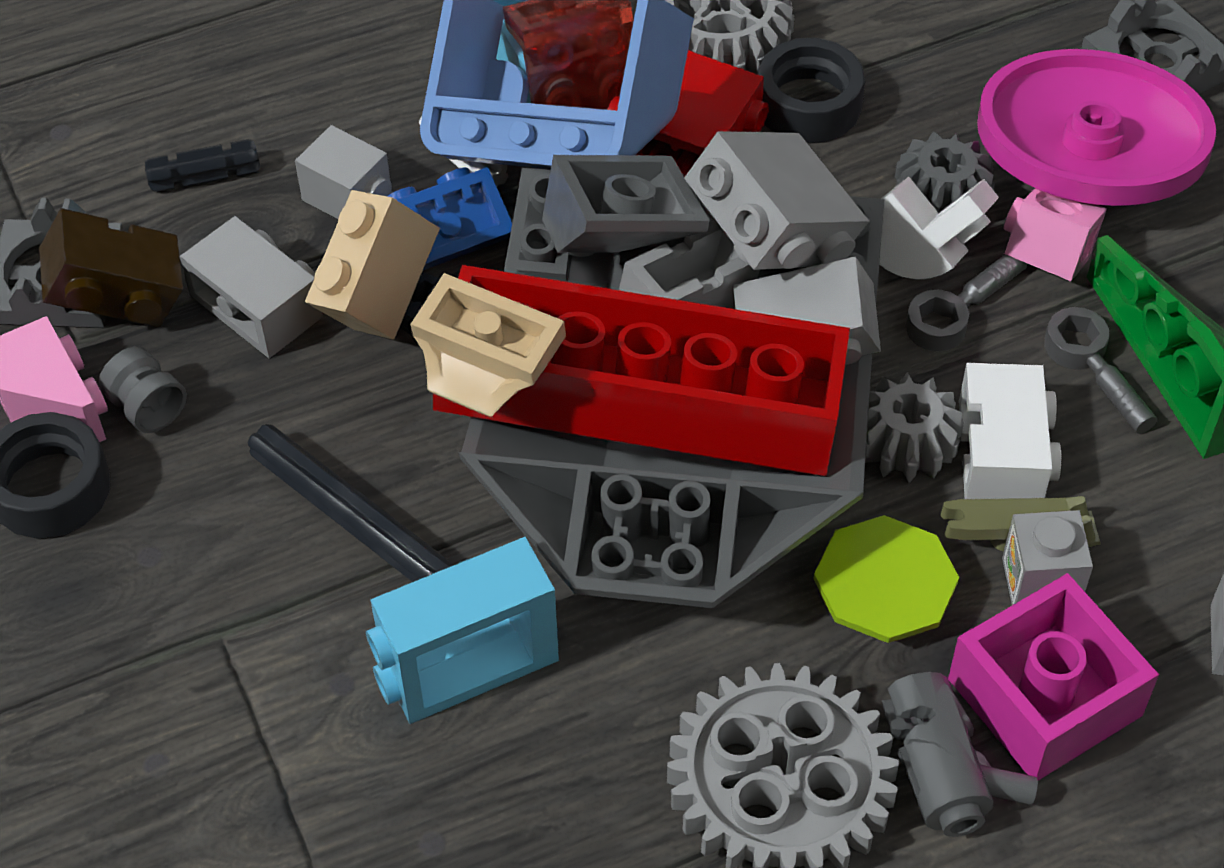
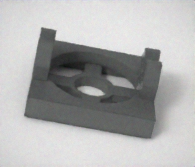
[1081,0,1224,94]
[0,198,123,328]

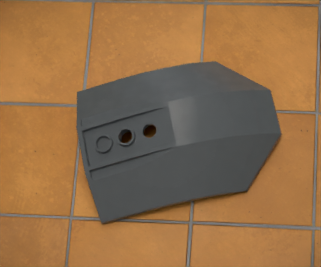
[458,168,885,608]

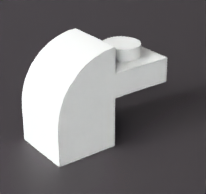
[879,177,999,279]

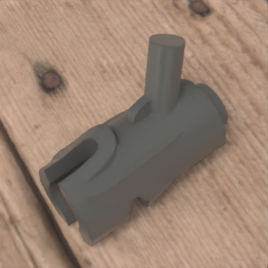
[882,672,1038,837]

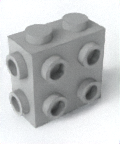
[684,131,869,270]

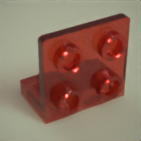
[502,0,634,110]

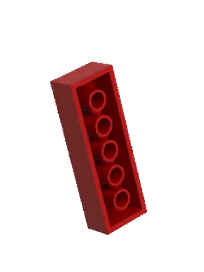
[433,265,850,476]

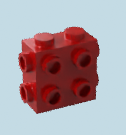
[607,50,768,177]

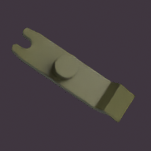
[940,496,1101,552]

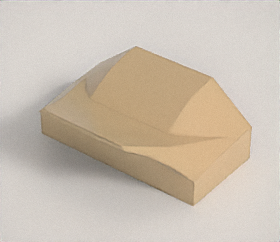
[410,273,566,417]

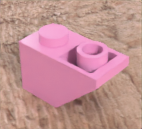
[0,316,108,442]

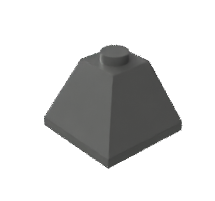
[542,155,710,256]

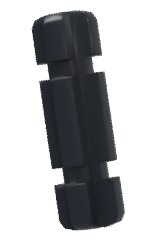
[145,139,260,192]

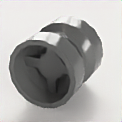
[98,346,187,433]

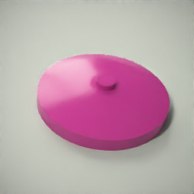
[977,49,1216,206]

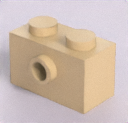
[305,190,440,340]

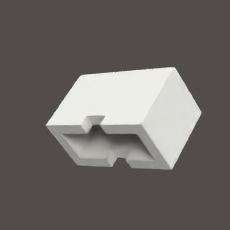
[959,363,1061,499]

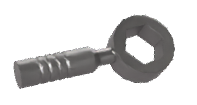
[906,254,1027,352]
[1045,307,1157,434]

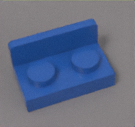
[387,167,512,270]

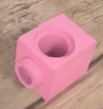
[1004,188,1107,281]

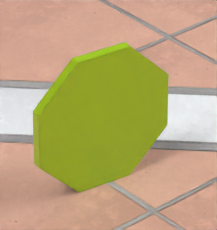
[814,515,959,643]

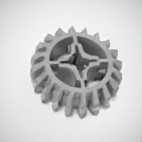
[665,0,795,74]

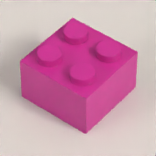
[948,573,1159,781]

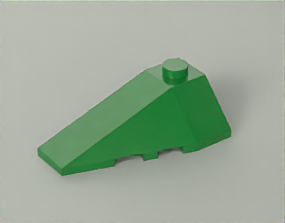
[1087,235,1224,459]

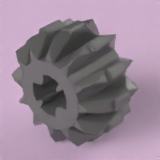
[895,131,995,213]

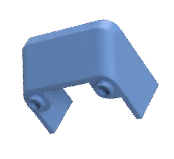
[420,0,694,169]

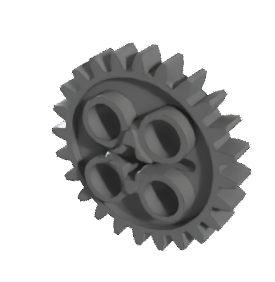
[667,663,899,868]

